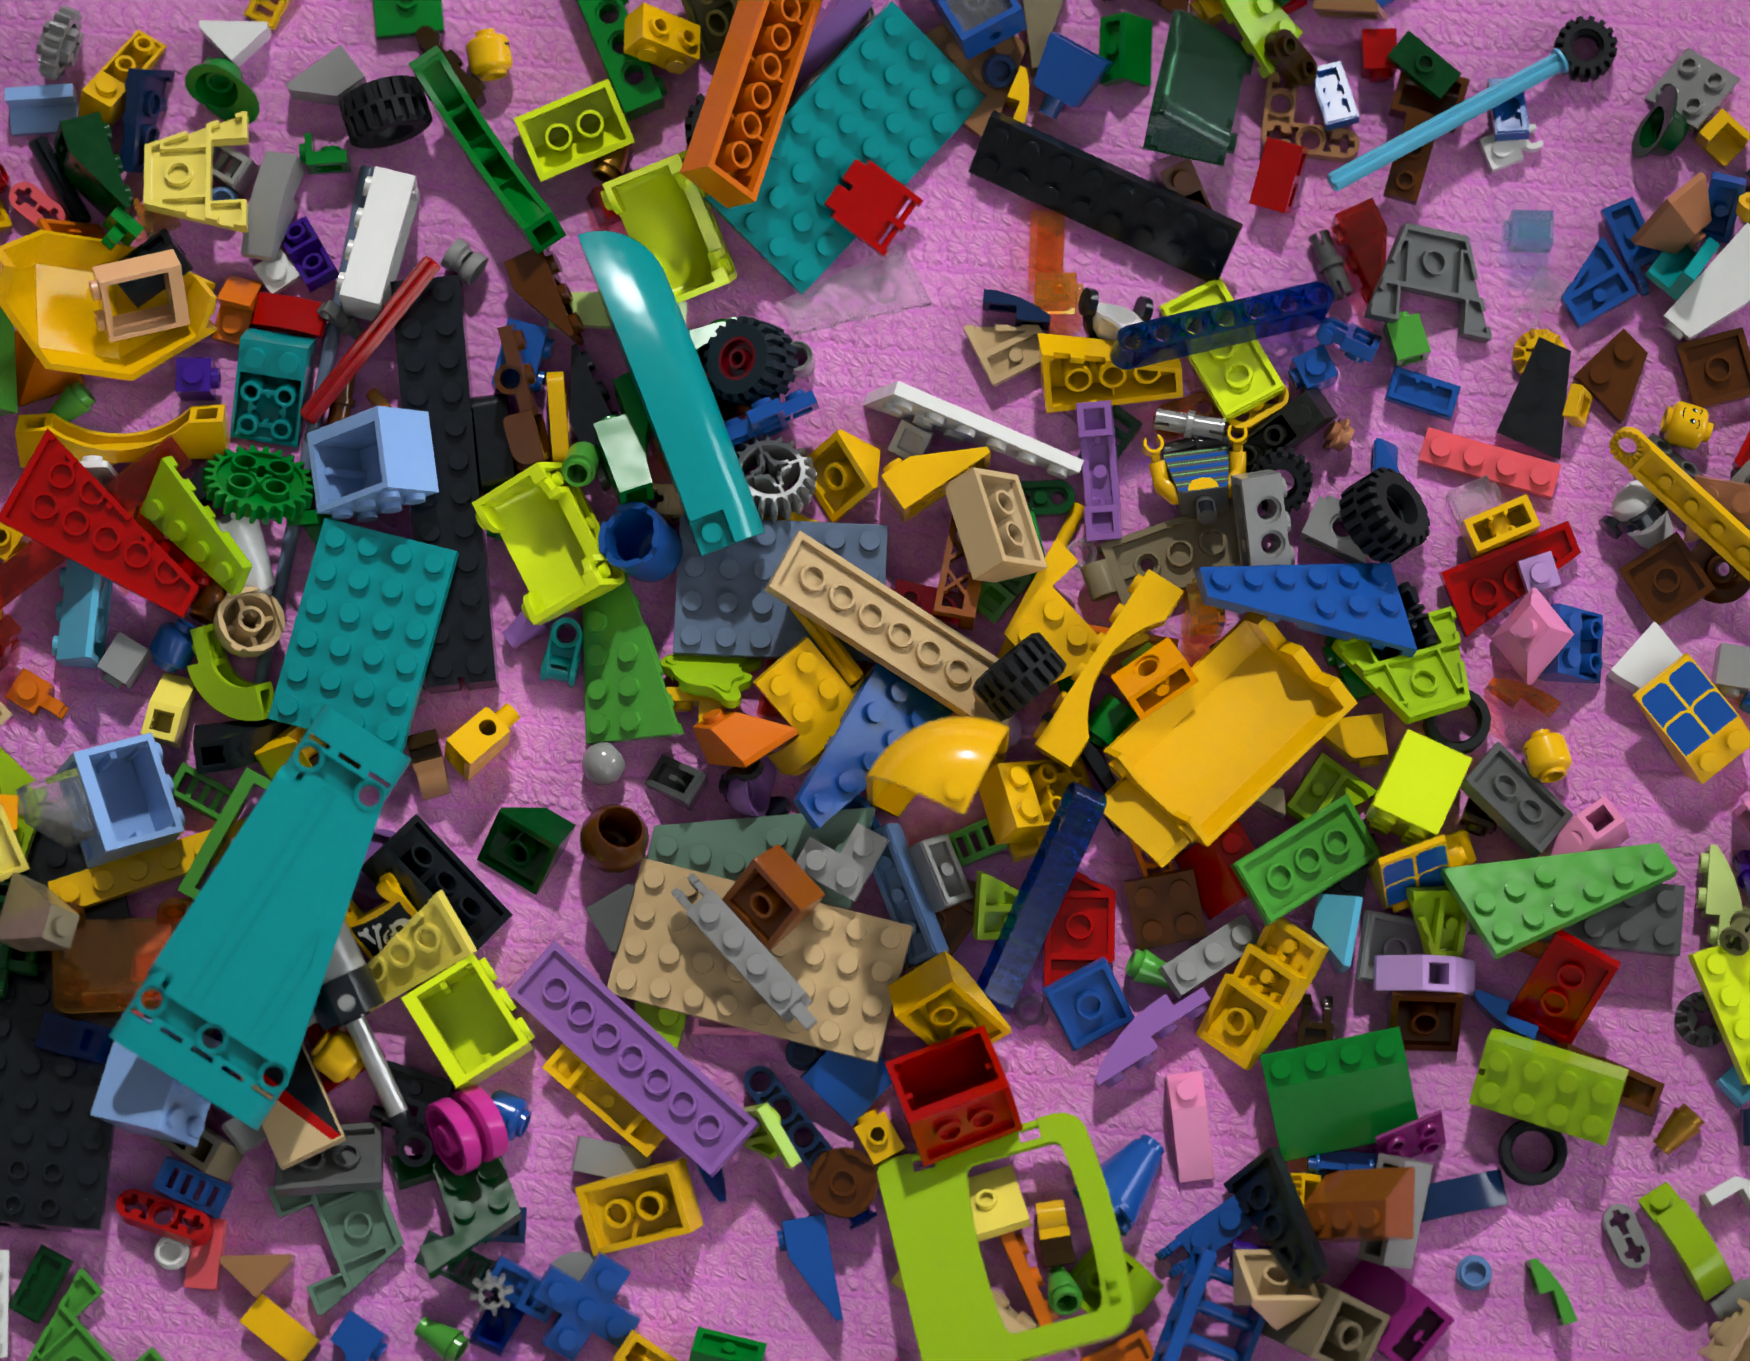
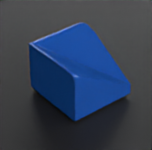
[1370,438,1400,473]

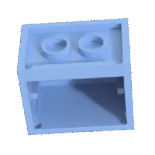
[307,406,439,522]
[56,732,185,869]
[90,1013,223,1147]

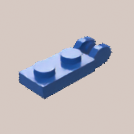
[1600,197,1660,297]
[1155,1195,1254,1279]

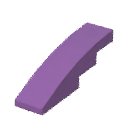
[792,0,874,93]

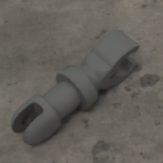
[317,299,364,341]

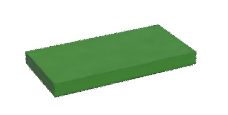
[1230,794,1382,926]

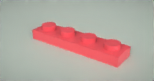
[1418,427,1561,500]

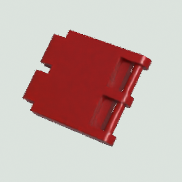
[824,159,923,257]

